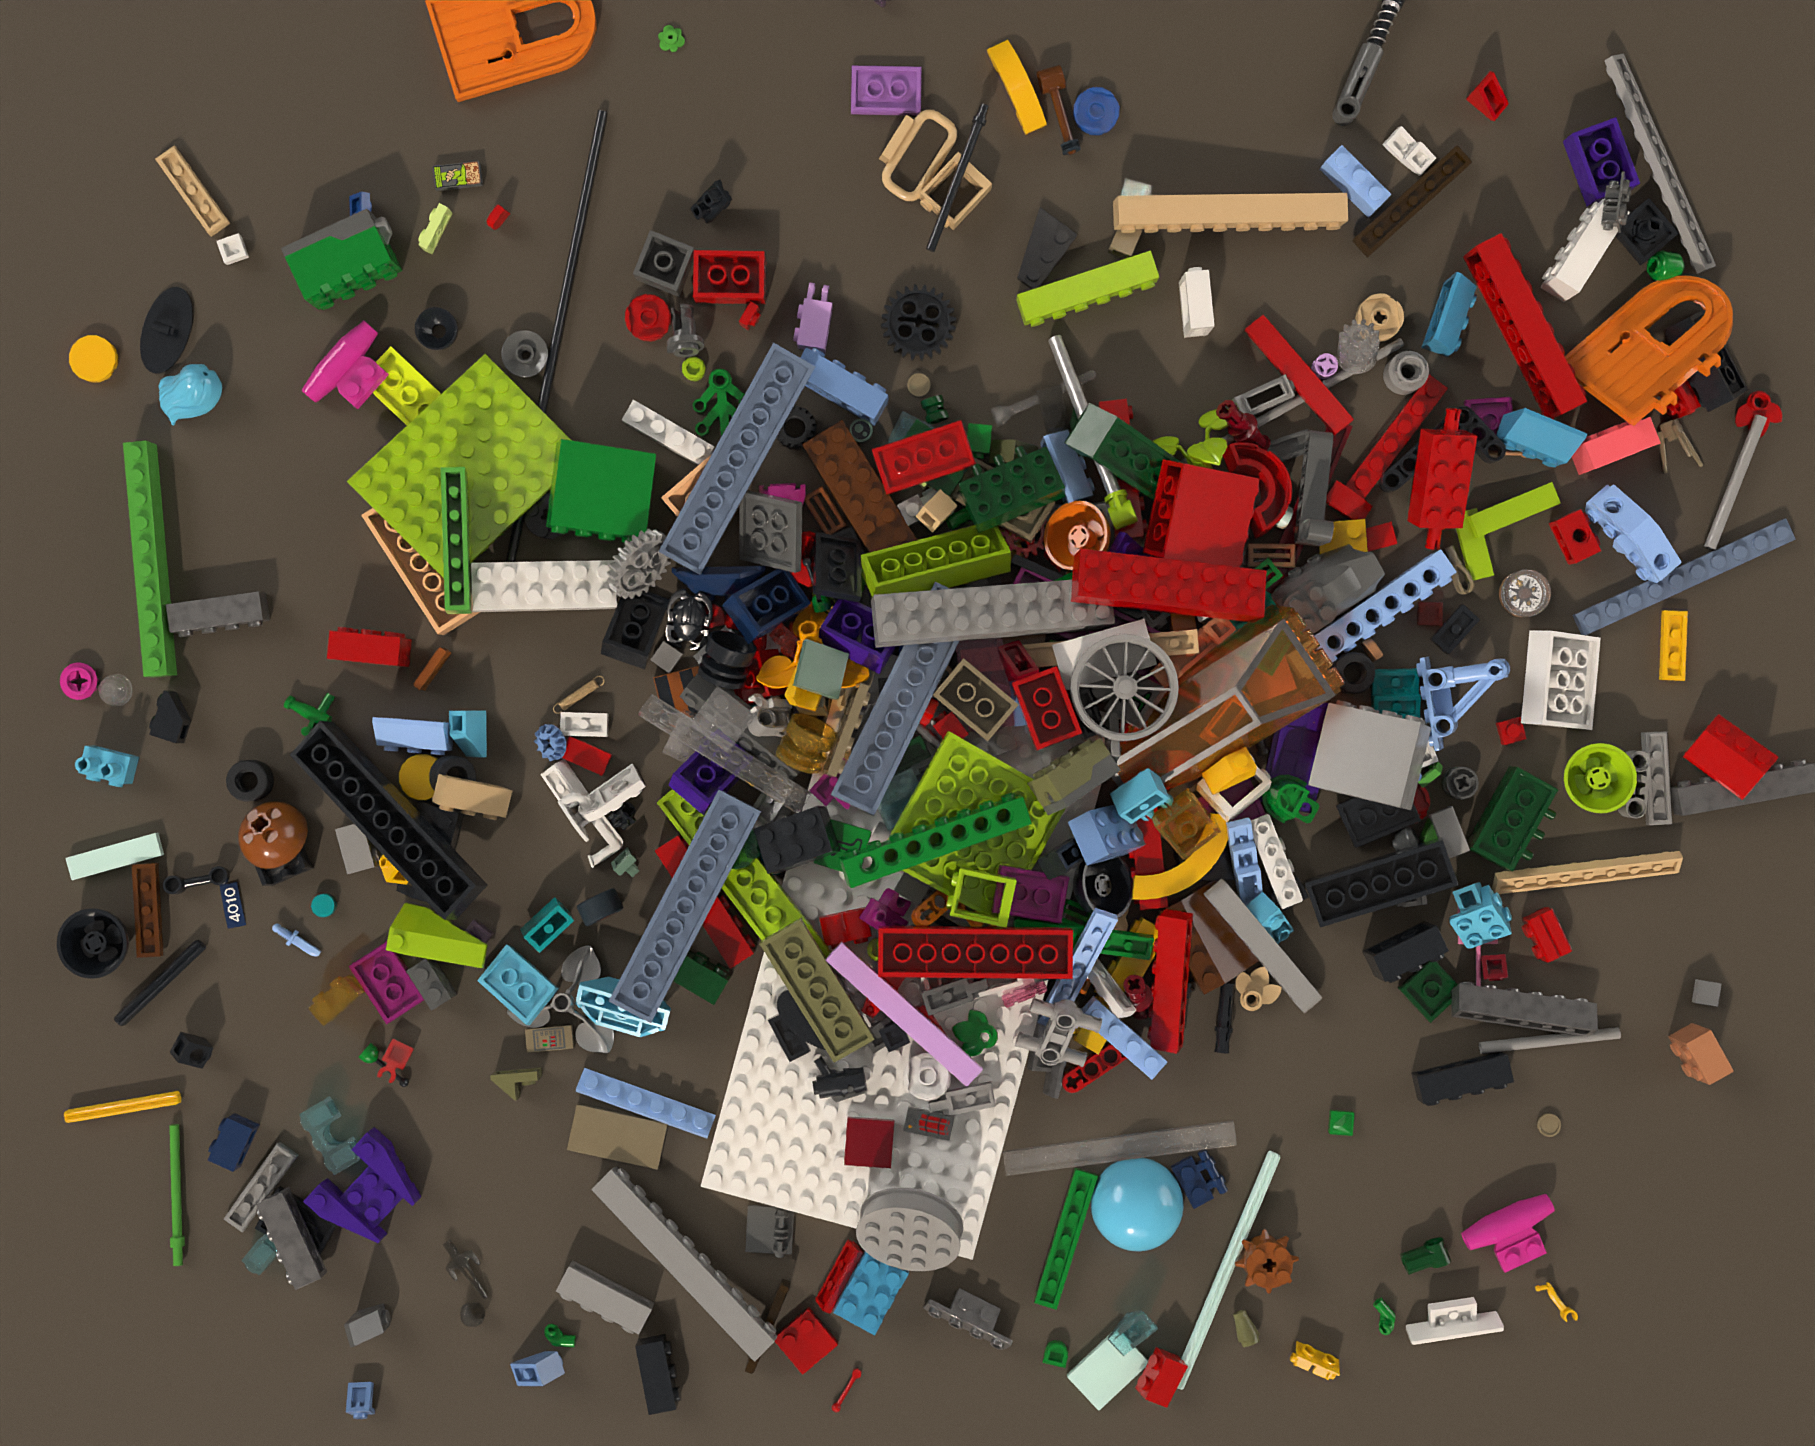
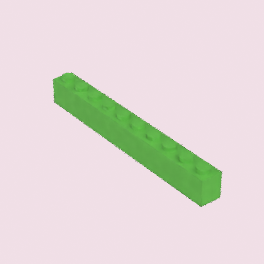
[123,441,177,677]

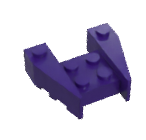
[303,1127,421,1243]

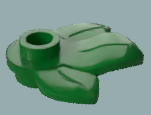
[952,1010,998,1057]

